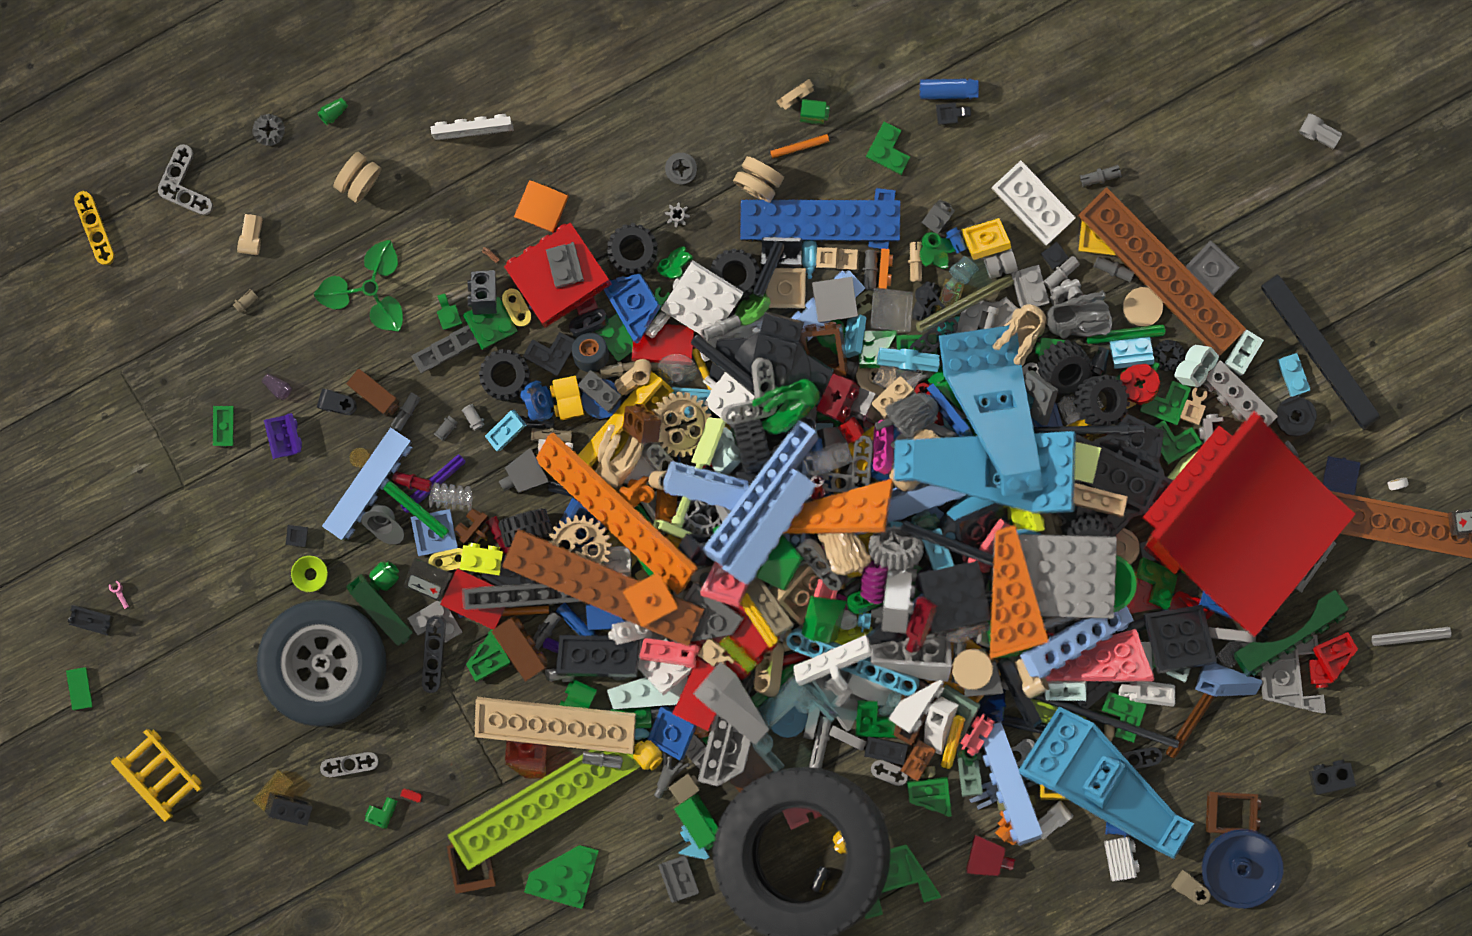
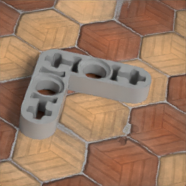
[158,144,213,215]
[721,358,777,425]

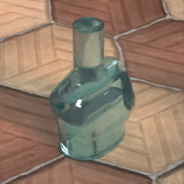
[945,256,979,290]

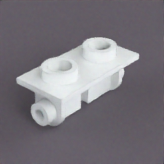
[609,621,652,644]

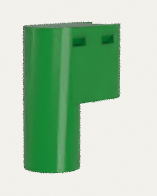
[364,797,398,829]

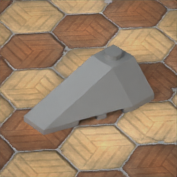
[870,634,952,682]
[694,661,769,745]

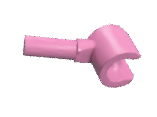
[109,581,129,609]

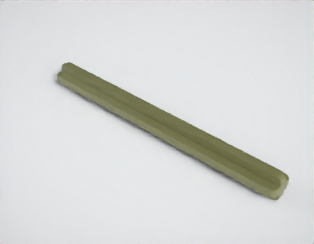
[916,274,1014,333]

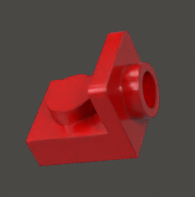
[837,417,864,444]
[1309,660,1333,688]

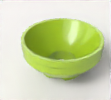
[291,556,328,592]

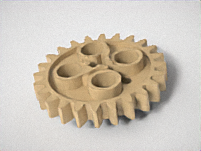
[652,392,711,457]
[548,515,612,565]

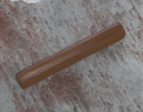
[1166,693,1215,758]

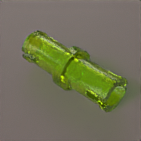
[719,636,756,673]

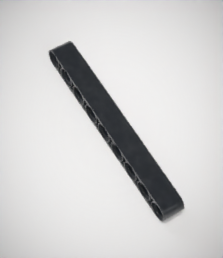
[1260,274,1381,430]

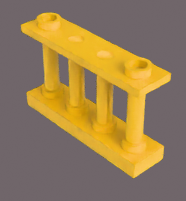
[111,729,203,822]

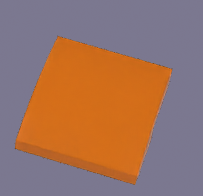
[514,180,569,233]

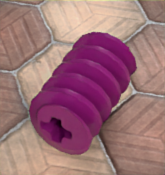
[860,560,888,604]

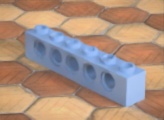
[1020,606,1134,678]

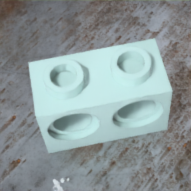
[1225,330,1264,376]
[1045,681,1088,700]

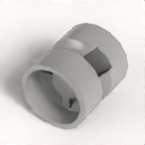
[983,249,1018,279]

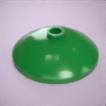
[1114,555,1136,612]

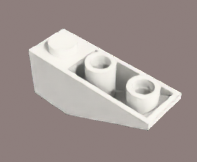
[889,680,944,733]
[924,697,958,755]

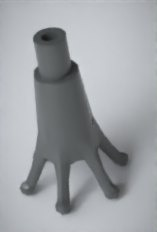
[654,751,690,799]

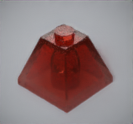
[505,741,547,779]

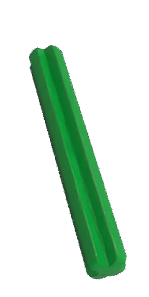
[1086,325,1165,344]
[384,481,449,538]

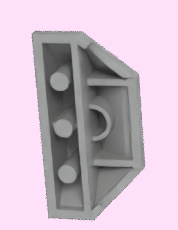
[698,714,751,786]

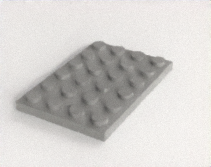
[992,533,1116,618]

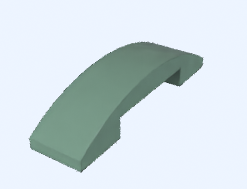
[957,720,982,796]

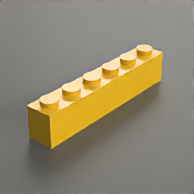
[578,371,674,471]

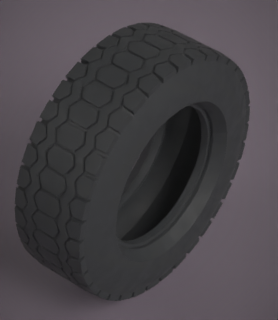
[713,767,891,936]

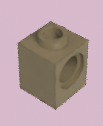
[669,774,700,804]

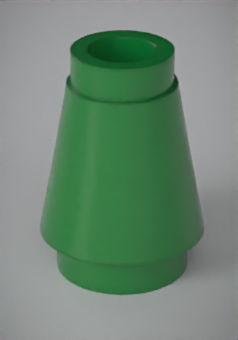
[317,98,348,125]

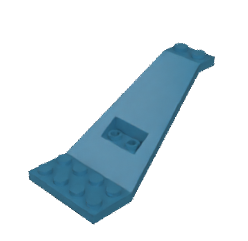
[939,325,1043,496]
[894,431,1076,514]
[1019,707,1194,859]

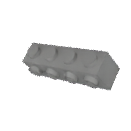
[1203,360,1278,426]

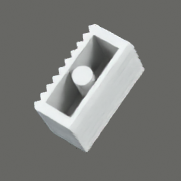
[1104,837,1139,881]

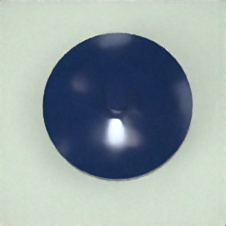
[1202,829,1283,908]

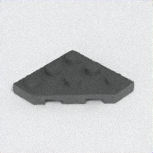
[671,583,744,643]

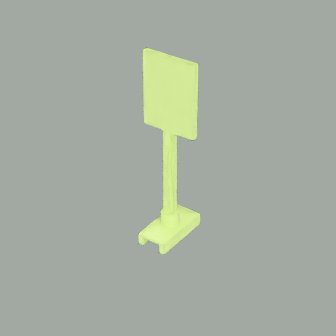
[652,417,726,540]
[976,435,1101,483]

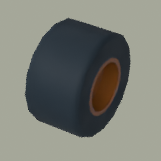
[571,333,609,372]

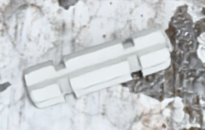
[645,311,671,338]

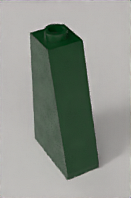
[346,574,413,646]

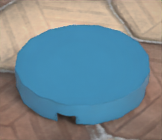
[768,698,808,738]

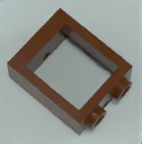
[801,322,848,376]
[346,368,400,417]
[1206,792,1261,833]
[447,843,496,894]

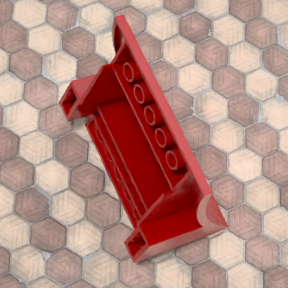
[1143,411,1355,637]

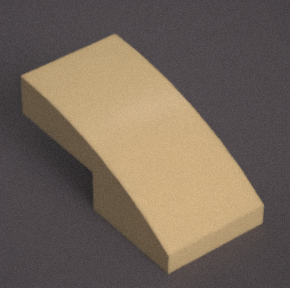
[816,247,859,270]

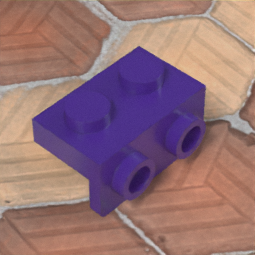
[264,413,302,459]

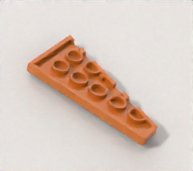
[782,479,893,534]
[990,525,1048,659]

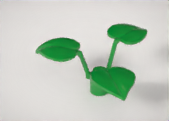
[314,240,403,331]

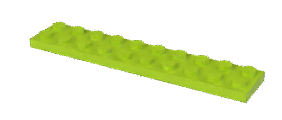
[447,750,641,870]

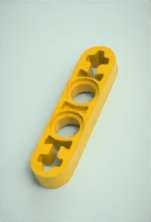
[74,191,115,265]

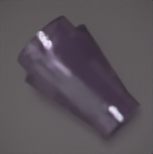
[262,373,292,401]

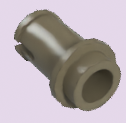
[233,289,258,314]

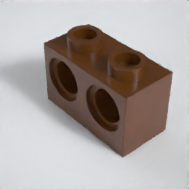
[622,403,662,443]

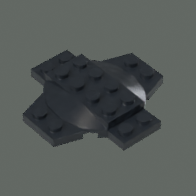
[709,312,834,435]
[1074,414,1173,535]

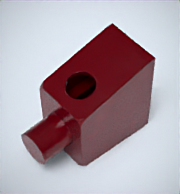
[965,835,1015,876]

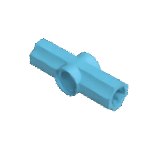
[877,348,940,373]

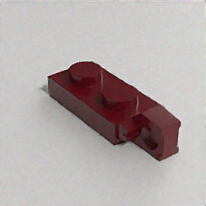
[906,597,937,653]

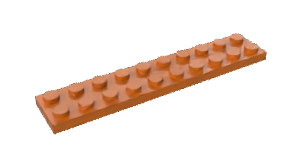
[536,432,697,595]

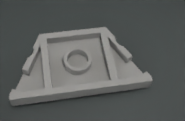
[812,669,865,731]

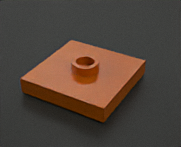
[623,572,678,627]

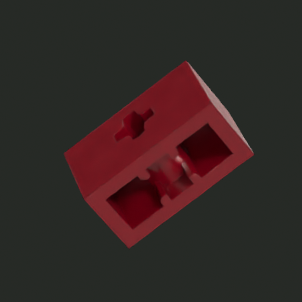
[816,374,860,423]

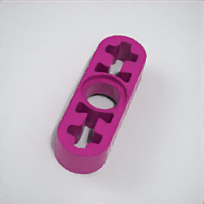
[873,420,894,474]

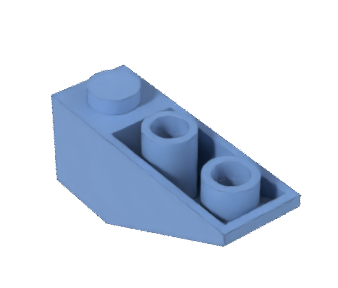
[1195,663,1262,696]

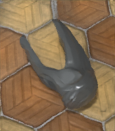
[1046,290,1112,339]
[875,392,939,449]

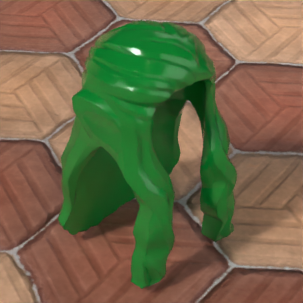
[752,379,819,434]

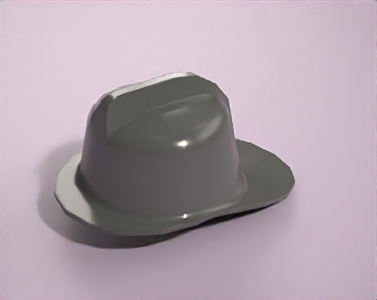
[361,503,404,544]

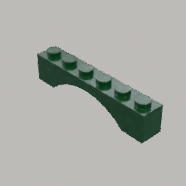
[1234,590,1349,677]

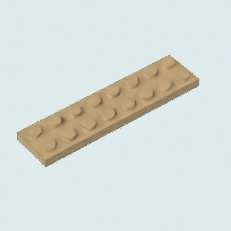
[475,697,636,754]

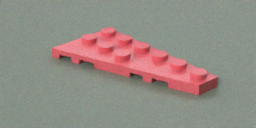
[1045,629,1154,681]

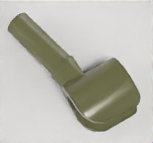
[908,766,936,781]

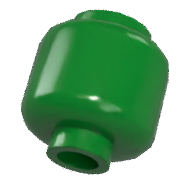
[369,561,399,591]

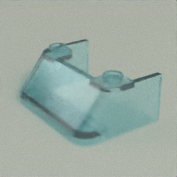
[751,675,839,772]

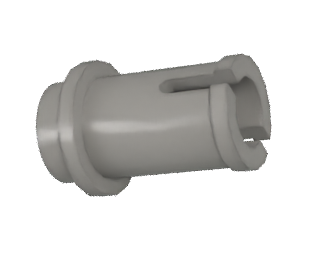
[462,404,484,431]

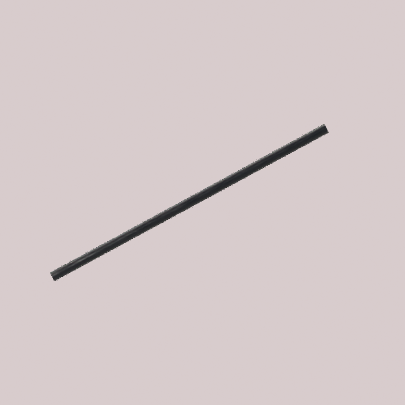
[1001,680,1179,748]

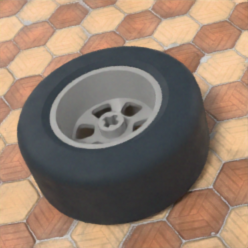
[257,600,386,726]

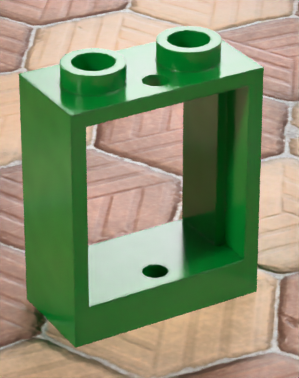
[674,793,718,850]

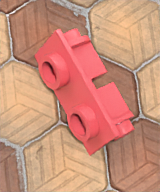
[961,714,994,756]

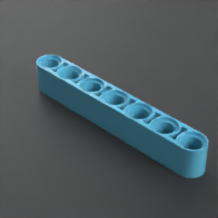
[786,628,919,695]

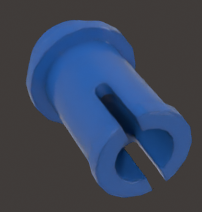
[946,227,968,254]
[1105,822,1130,837]

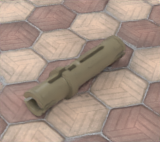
[600,362,661,379]

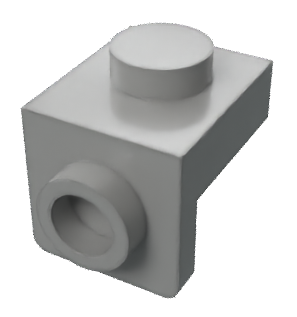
[1199,414,1224,444]
[823,676,853,708]

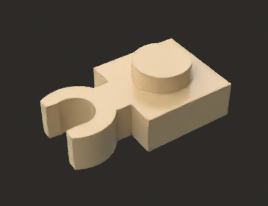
[1180,387,1207,425]
[698,638,736,669]

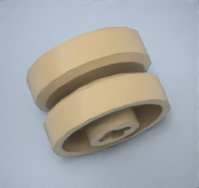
[333,152,382,203]
[733,157,784,203]

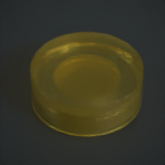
[350,448,370,468]

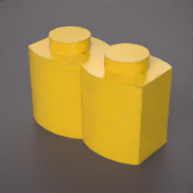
[550,376,585,421]

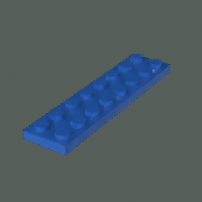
[740,200,900,241]

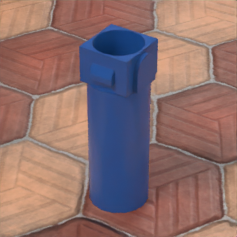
[920,79,978,99]

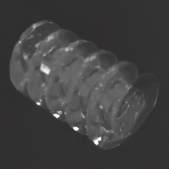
[429,483,473,511]

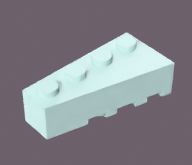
[607,677,688,709]

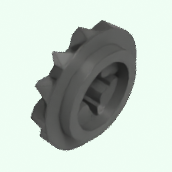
[252,114,285,146]
[665,153,697,185]

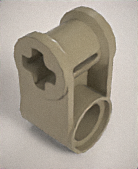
[1171,870,1210,905]

